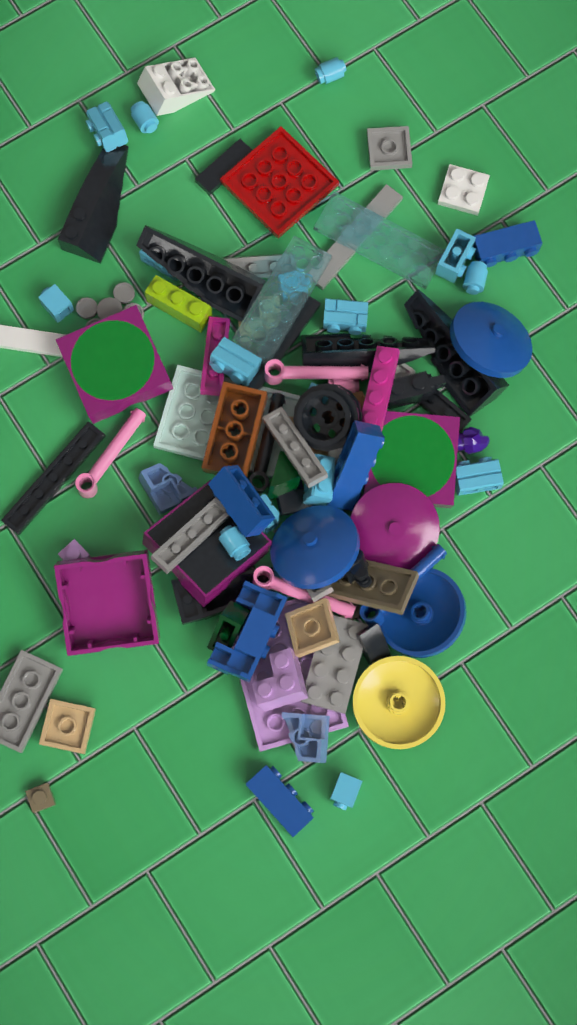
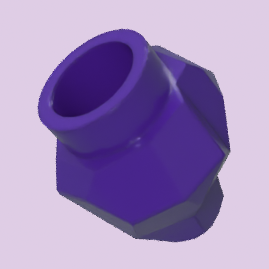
[458,427,490,455]

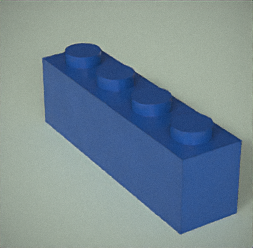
[327,420,385,511]

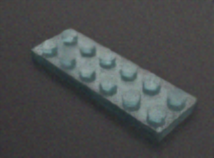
[314,191,445,289]
[231,236,332,365]

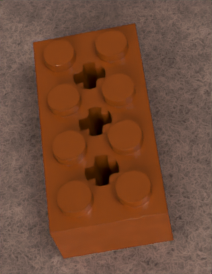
[202,381,268,479]

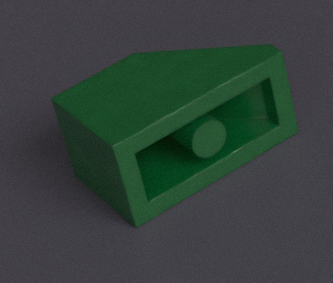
[267,451,302,499]
[207,600,251,651]

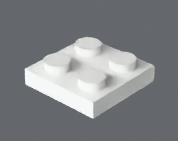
[437,164,490,216]

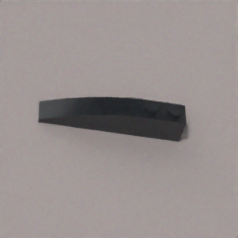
[58,145,129,264]
[136,225,266,324]
[404,290,509,417]
[301,333,435,373]

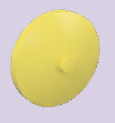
[352,656,445,750]

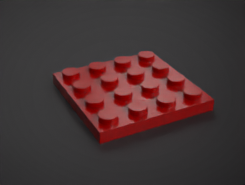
[220,126,339,239]

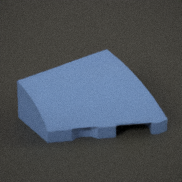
[138,463,198,515]
[282,712,330,763]

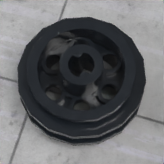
[293,383,363,451]

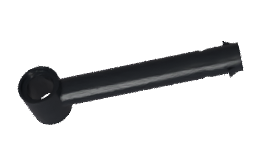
[248,393,286,495]

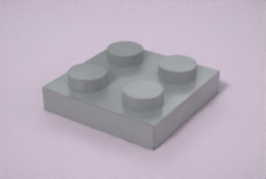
[367,126,412,171]

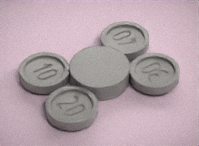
[76,282,144,327]

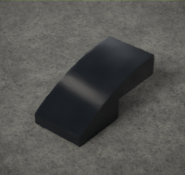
[356,622,391,666]

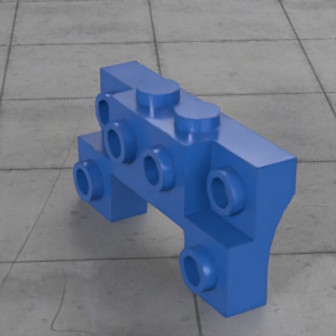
[207,581,288,682]

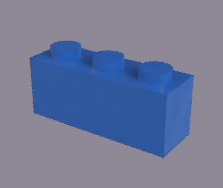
[473,220,542,268]
[208,465,275,537]
[246,765,314,837]

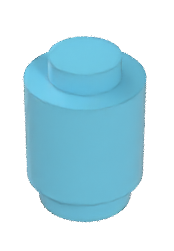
[314,57,347,84]
[131,101,159,133]
[463,261,488,295]
[219,525,251,561]

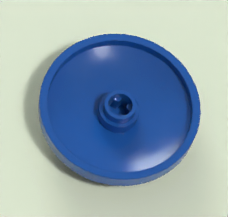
[450,302,532,378]
[270,505,360,589]
[375,568,467,658]

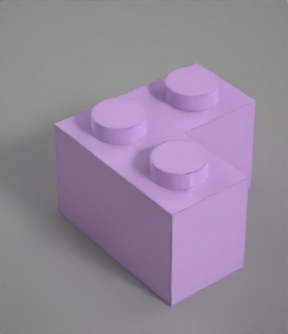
[252,648,308,711]

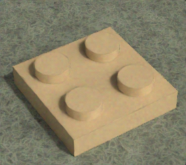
[285,598,340,658]
[39,699,96,754]

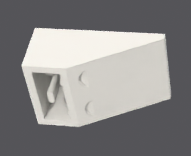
[137,58,215,116]

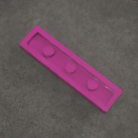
[200,317,230,396]
[362,346,400,431]

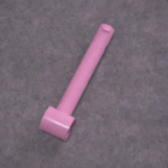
[264,359,368,385]
[75,408,146,499]
[252,566,356,619]

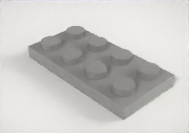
[301,615,368,714]
[0,650,63,753]

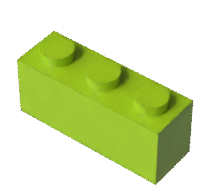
[144,275,212,333]

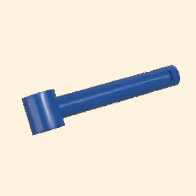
[360,544,447,626]

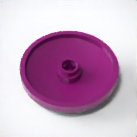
[350,483,440,570]

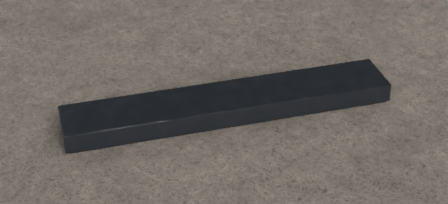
[237,292,321,390]
[1,421,106,535]

